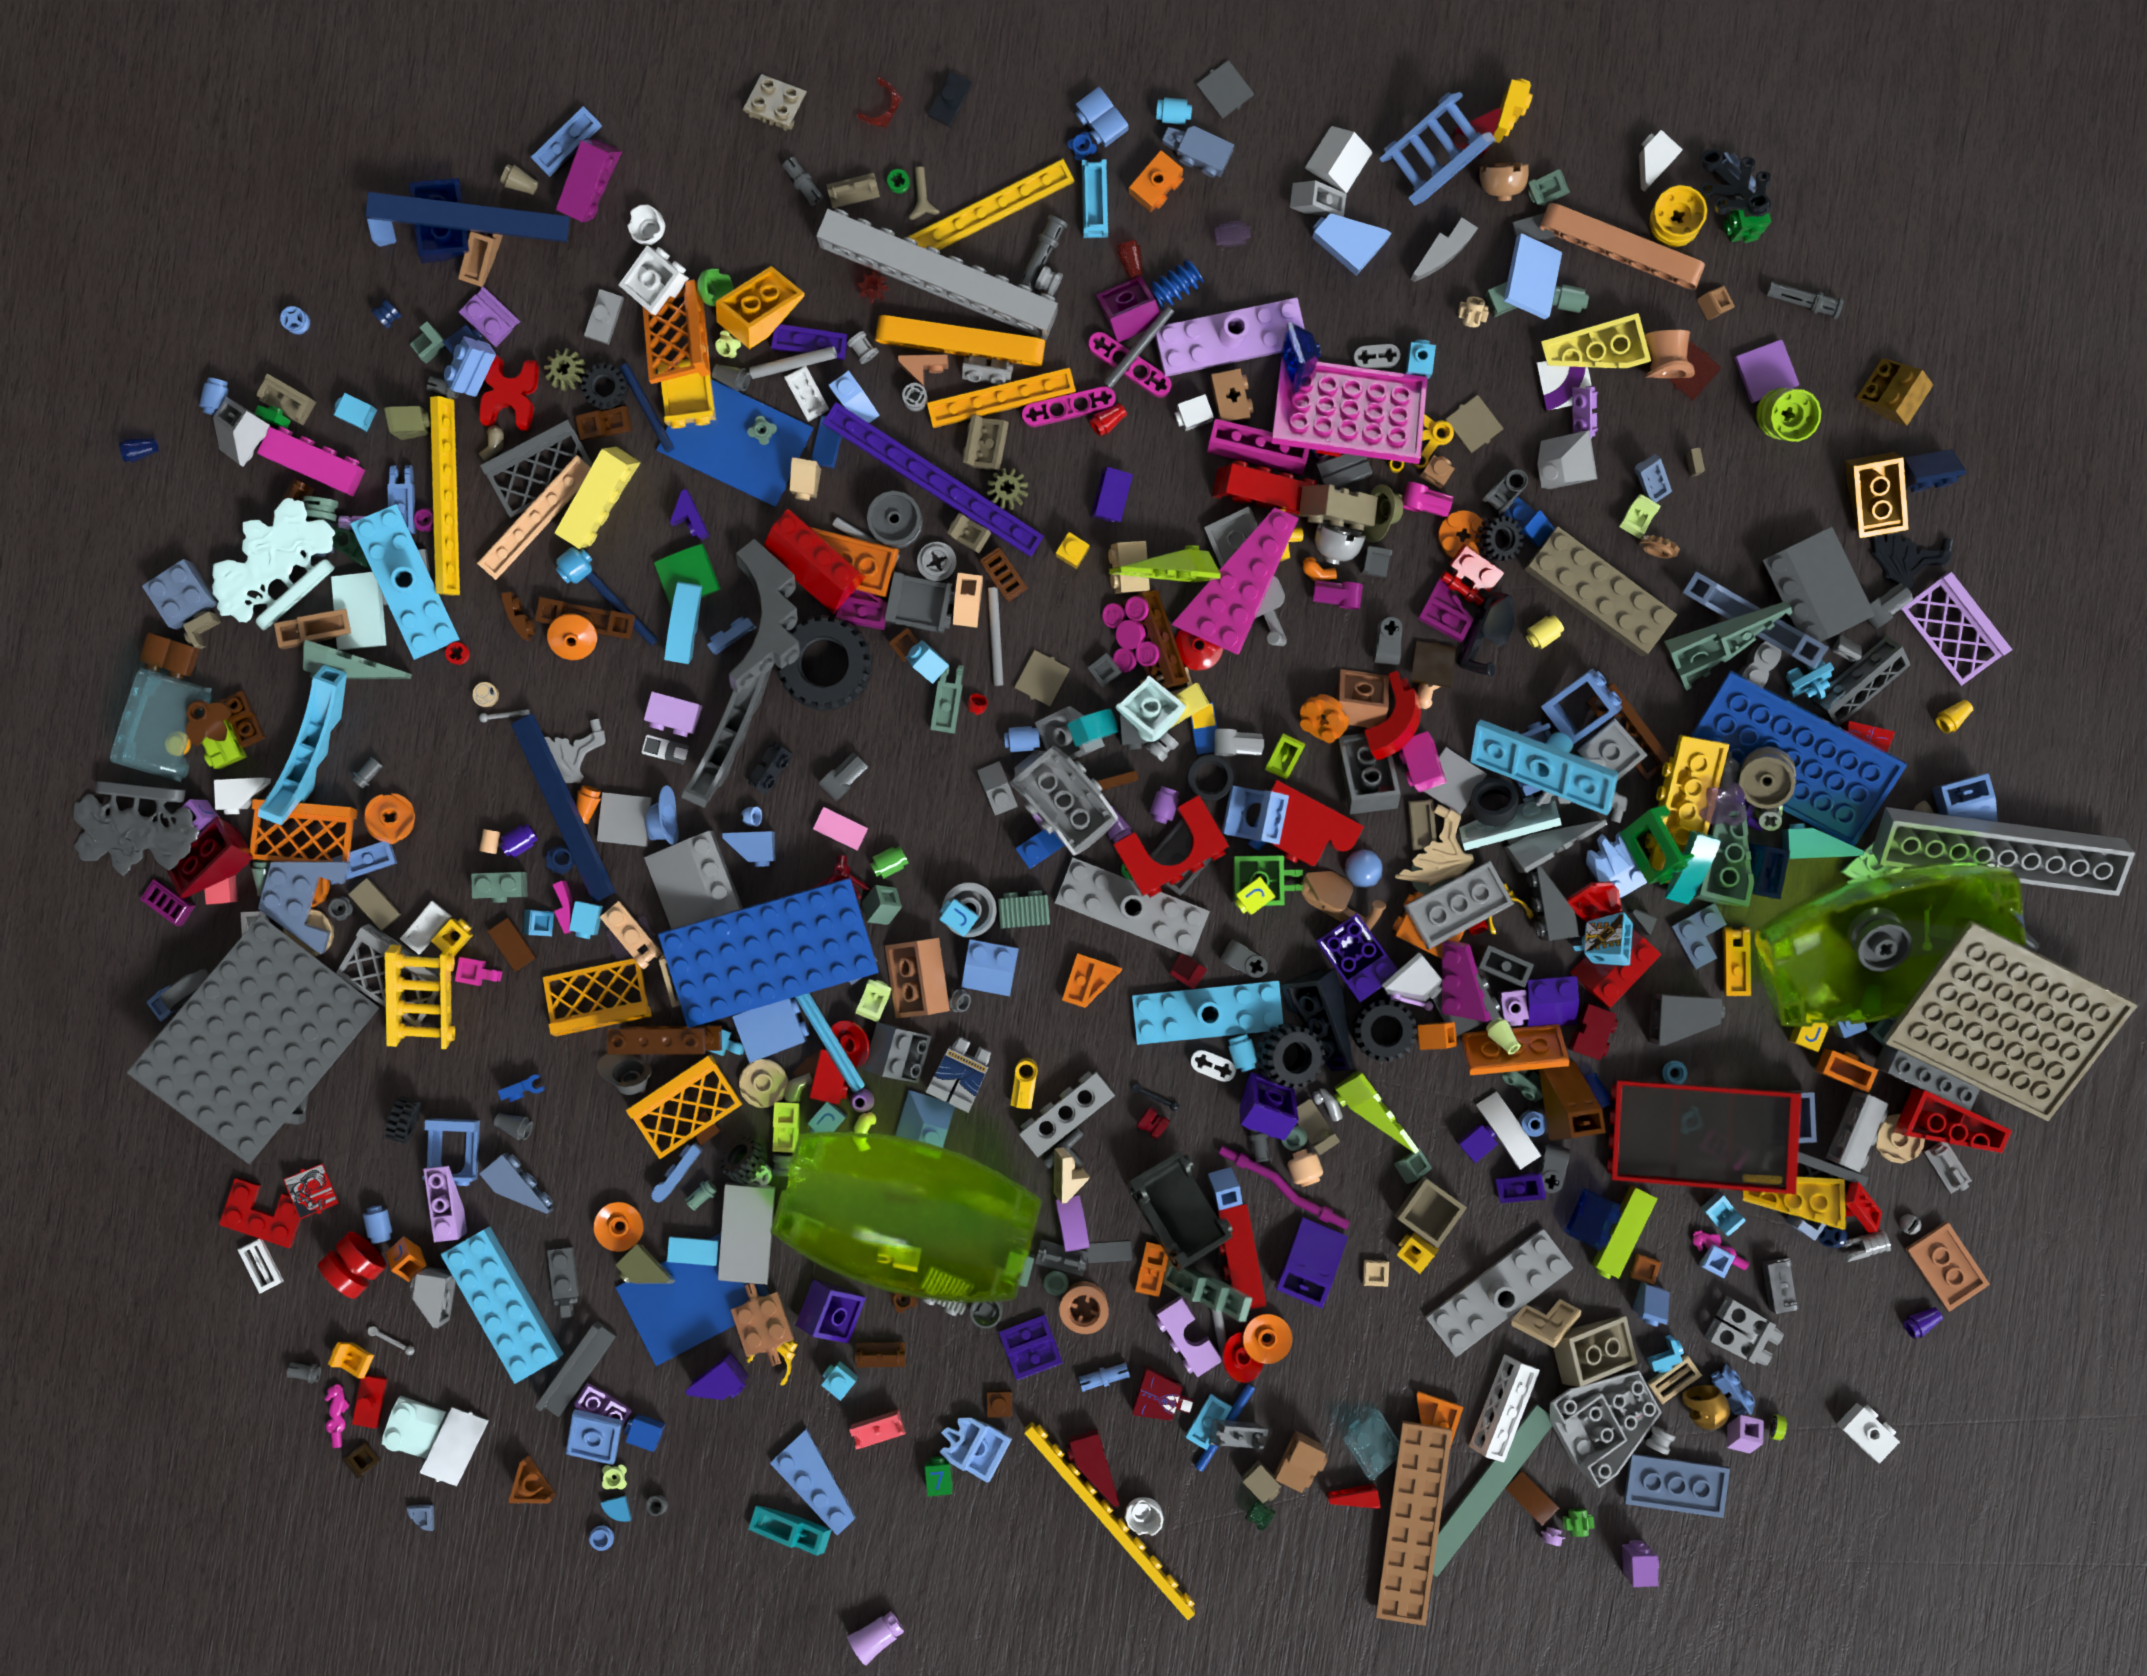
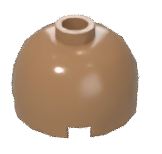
[1480,162,1529,201]

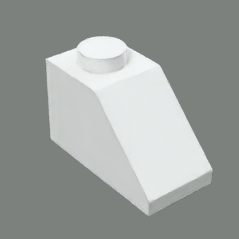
[1639,130,1683,192]
[214,778,271,815]

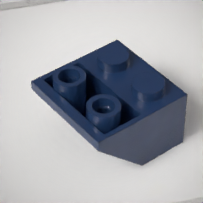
[1903,449,1966,493]

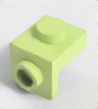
[1619,494,1660,539]
[856,979,891,1022]

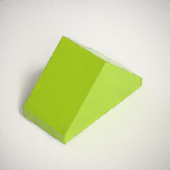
[1265,734,1305,780]

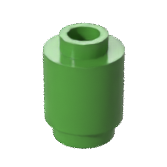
[870,846,908,879]

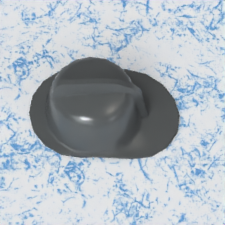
[597,1054,652,1095]

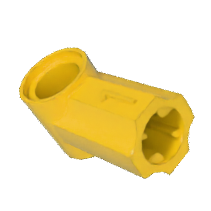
[1010,1058,1038,1109]

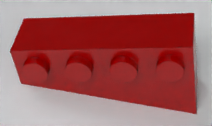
[1212,461,1317,515]
[1893,1087,2012,1153]
[1217,1204,1266,1310]

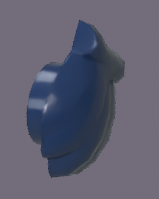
[546,845,575,874]

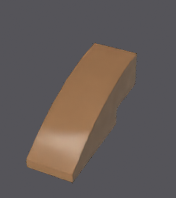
[458,231,503,287]
[274,609,351,649]

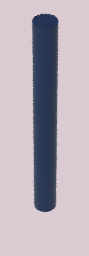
[620,363,674,453]
[585,571,658,647]

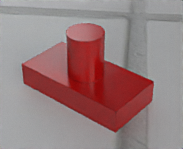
[1845,1182,1882,1233]
[352,1374,388,1429]

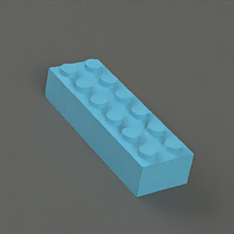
[441,1226,563,1384]

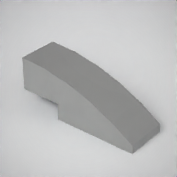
[1411,218,1478,282]

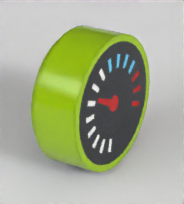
[1769,1414,1787,1441]

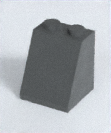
[1649,993,1725,1046]

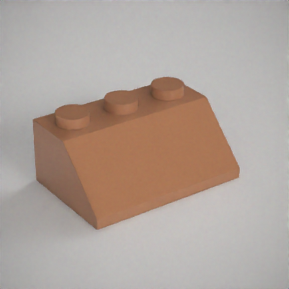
[885,938,950,1018]

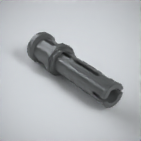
[1019,215,1068,290]
[1766,281,1844,319]

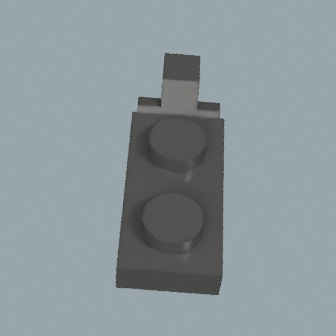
[547,1247,579,1318]

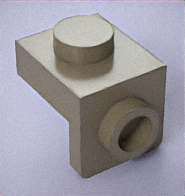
[947,513,992,553]
[183,611,221,649]

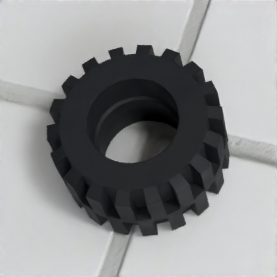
[1353,999,1417,1062]
[1256,1024,1325,1088]

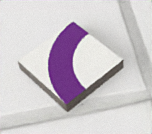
[1535,361,1592,412]

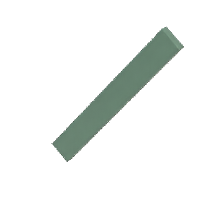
[1433,1403,1552,1577]

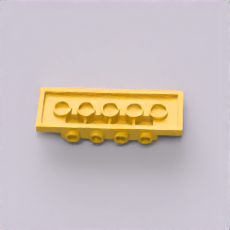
[1645,735,1729,883]

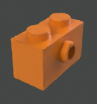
[1129,150,1183,212]
[1815,1048,1878,1093]

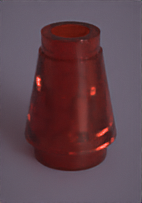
[1117,240,1143,278]

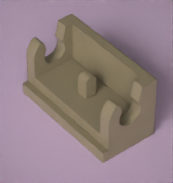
[257,374,317,425]

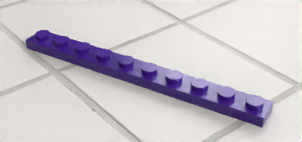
[822,402,1044,558]

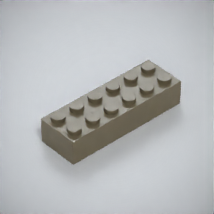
[1524,527,1677,656]

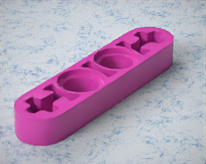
[1089,332,1171,398]
[1022,387,1115,427]

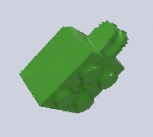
[1233,856,1303,906]

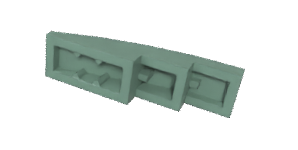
[1162,1259,1252,1322]

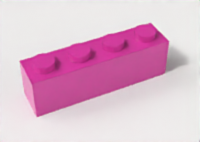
[1207,419,1309,475]
[257,426,365,497]

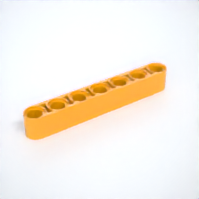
[875,315,1046,366]

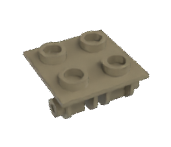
[743,74,807,131]

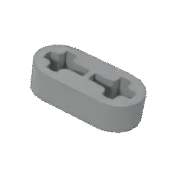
[1353,344,1400,369]

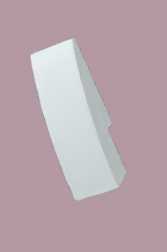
[1475,1091,1541,1169]

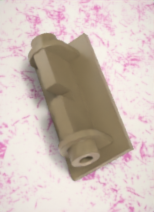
[827,173,880,209]

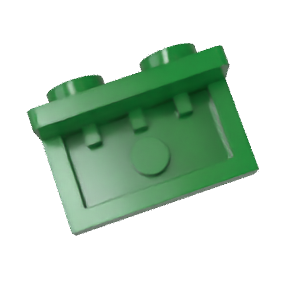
[1724,210,1771,243]

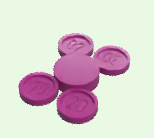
[1102,596,1159,673]

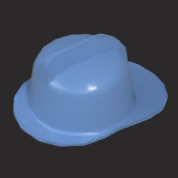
[645,785,679,845]

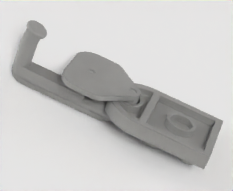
[1204,507,1287,646]

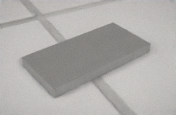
[1404,861,1514,950]
[718,1182,775,1285]

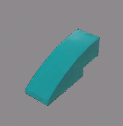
[1067,709,1121,747]
[1664,830,1721,905]
[748,1505,832,1556]

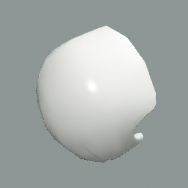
[627,204,665,245]
[1125,1497,1163,1536]

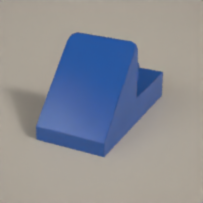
[1501,497,1554,548]

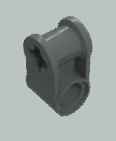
[1482,469,1528,516]
[1373,617,1402,665]
[1219,939,1268,978]
[1538,1143,1570,1193]

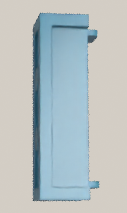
[1082,159,1108,238]

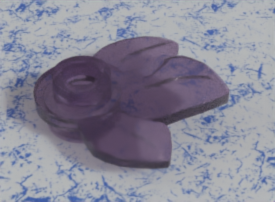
[1699,782,1747,826]

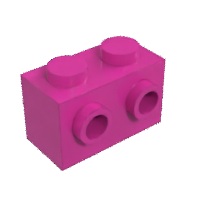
[1399,731,1447,792]

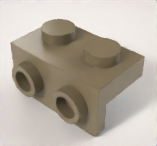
[963,415,1009,471]

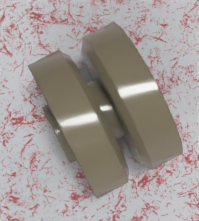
[1739,746,1796,809]

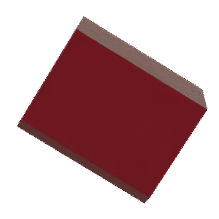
[1451,107,1502,158]

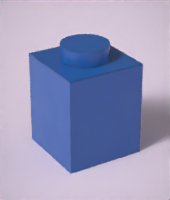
[624,1414,665,1452]

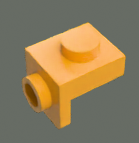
[328,1342,374,1378]

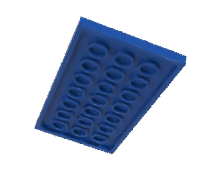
[1690,670,1907,847]
[658,877,879,1028]

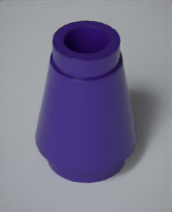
[1903,1307,1943,1339]

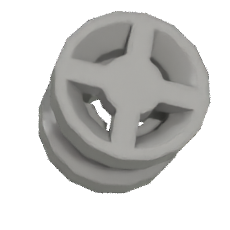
[1035,265,1063,296]
[1645,1426,1676,1455]

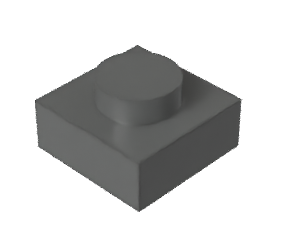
[1088,653,1123,687]

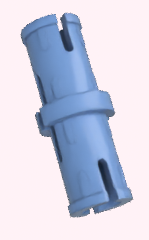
[1078,1362,1130,1392]

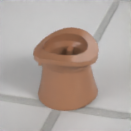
[1644,330,1695,378]
[1059,1281,1109,1334]

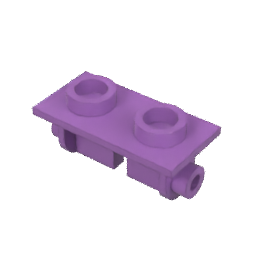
[1572,386,1598,438]

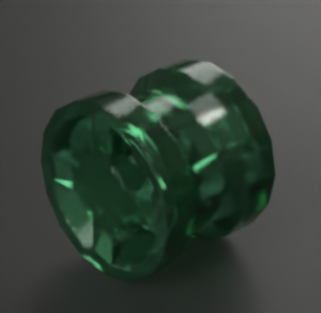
[1245,1499,1275,1531]

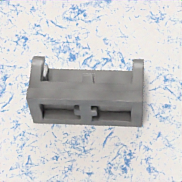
[1762,1257,1798,1314]

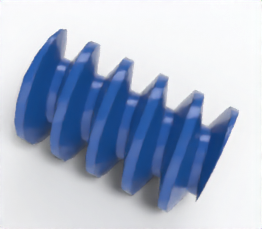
[1149,259,1204,311]

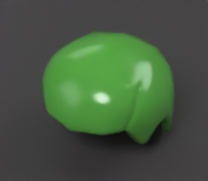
[697,268,734,307]

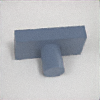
[1634,454,1672,503]

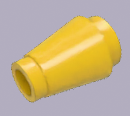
[1935,699,1973,734]

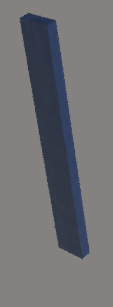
[366,192,570,243]
[511,714,616,903]

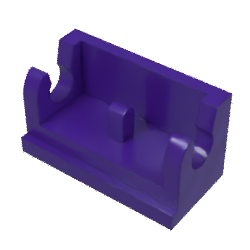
[1090,467,1133,523]

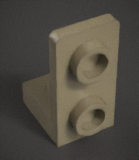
[1297,1099,1340,1155]

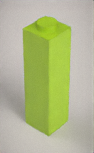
[1592,1185,1658,1279]

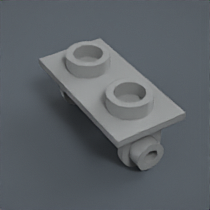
[962,355,1013,385]
[1924,1142,1972,1194]

